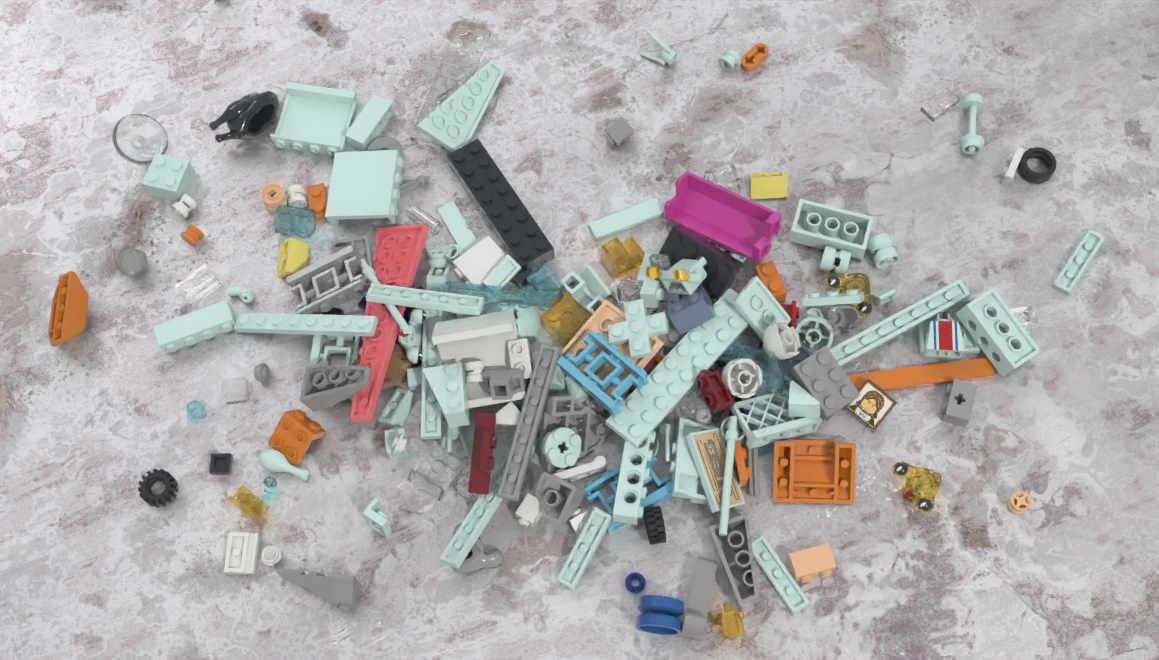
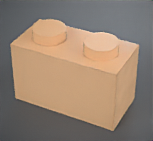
[787,543,837,583]

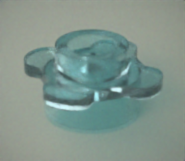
[186,400,206,420]

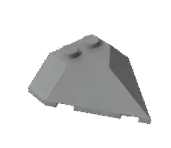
[538,395,616,473]

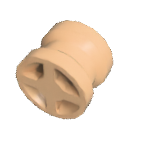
[1007,491,1032,515]

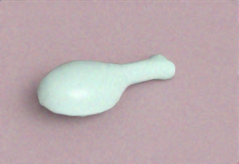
[259,449,310,481]

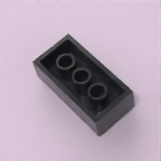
[656,225,743,298]

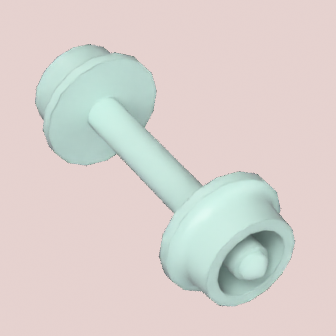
[959,93,985,154]

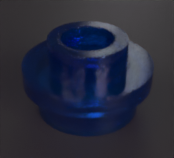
[625,572,646,593]

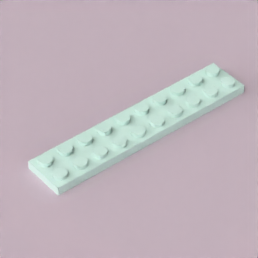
[606,288,749,449]

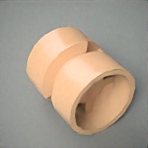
[260,183,289,216]

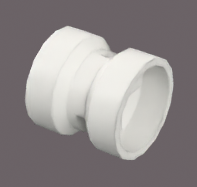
[286,184,307,210]
[171,193,198,219]
[464,361,484,384]

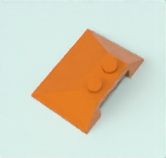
[772,439,856,504]

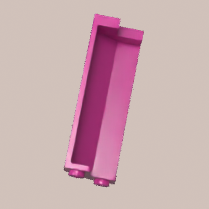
[664,171,782,263]

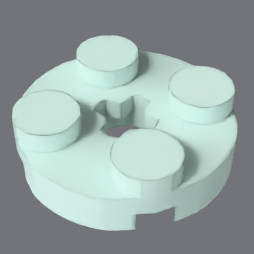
[542,427,581,468]

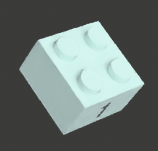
[142,153,195,201]

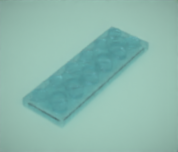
[437,281,560,310]

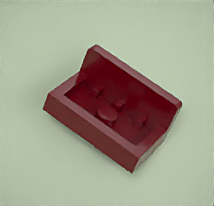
[695,369,735,413]

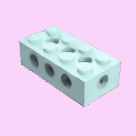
[956,288,1041,377]

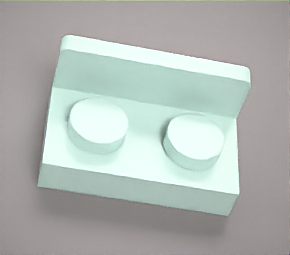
[363,497,392,538]

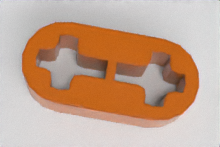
[740,43,769,72]

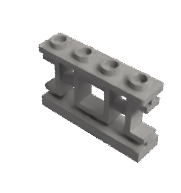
[286,245,369,314]

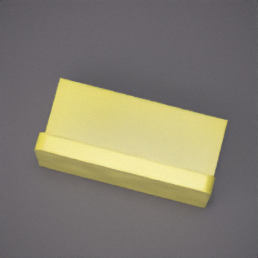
[748,171,788,199]
[277,237,309,279]

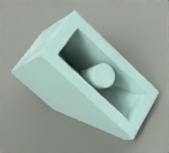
[427,264,451,293]

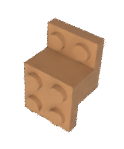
[351,335,422,390]

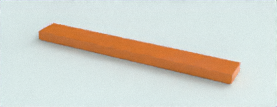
[847,358,994,391]

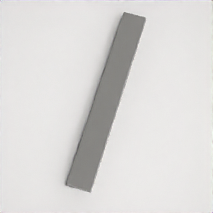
[497,344,561,502]

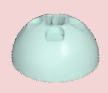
[488,297,541,345]

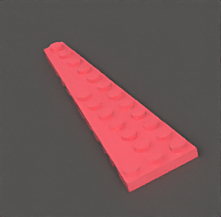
[350,224,429,423]

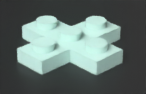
[607,299,669,360]

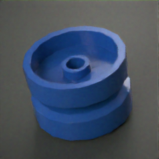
[635,595,685,635]

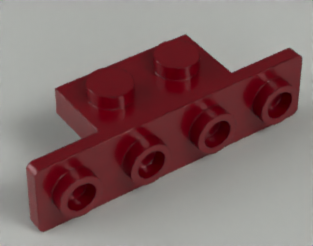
[468,412,497,494]

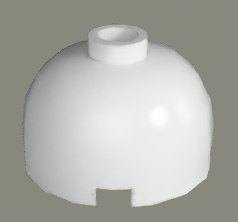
[763,319,801,360]
[722,358,762,398]

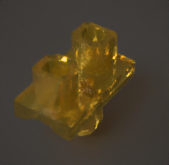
[229,485,270,523]

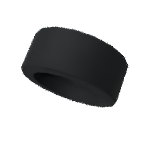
[1018,147,1057,184]

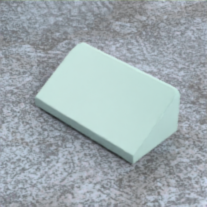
[580,265,611,302]
[378,388,418,427]

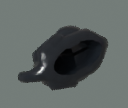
[209,91,278,143]

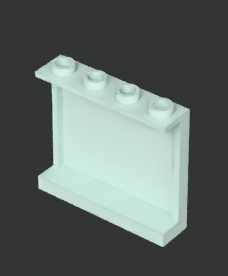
[270,82,358,156]
[325,150,404,225]

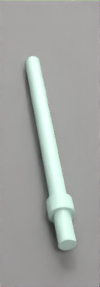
[359,258,411,334]
[719,416,738,536]

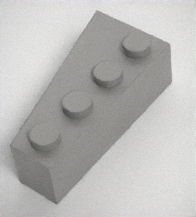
[709,513,759,609]

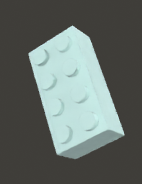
[789,199,874,260]

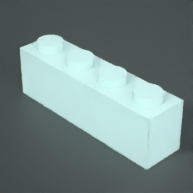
[153,300,236,353]

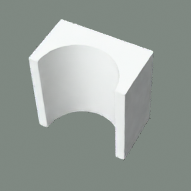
[432,309,528,408]

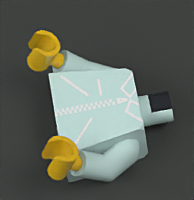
[646,255,707,295]

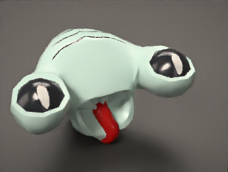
[397,308,427,364]

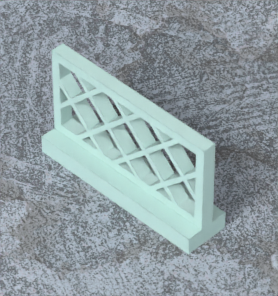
[730,389,822,449]

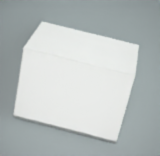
[495,401,521,434]

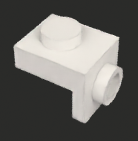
[567,507,590,538]

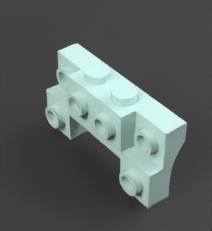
[669,418,717,505]

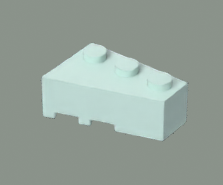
[422,362,470,428]

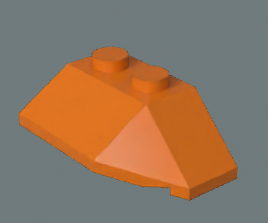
[48,271,89,346]

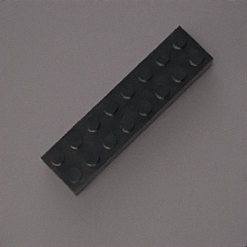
[447,139,555,271]

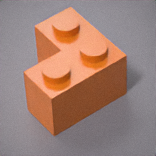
[753,260,787,304]

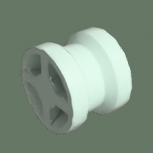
[718,49,740,72]
[427,246,446,268]

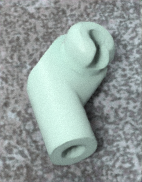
[228,286,253,303]

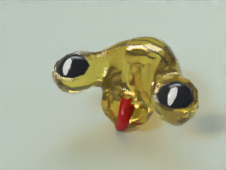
[825,273,872,317]
[892,461,942,514]

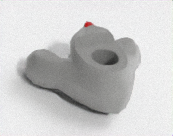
[453,523,503,573]

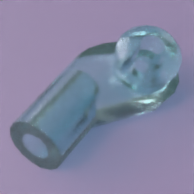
[256,476,277,507]

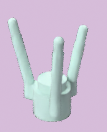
[641,30,678,66]
[438,421,470,470]
[653,424,677,462]

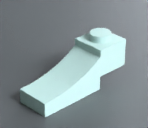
[637,254,664,308]

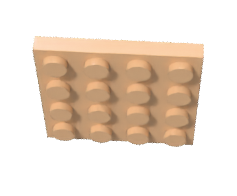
[561,300,664,400]

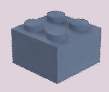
[666,284,715,335]

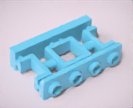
[556,330,649,417]
[584,455,673,535]

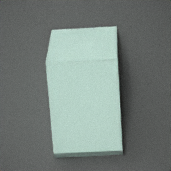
[788,381,820,418]

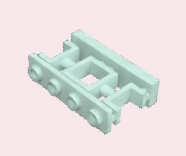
[309,335,363,401]

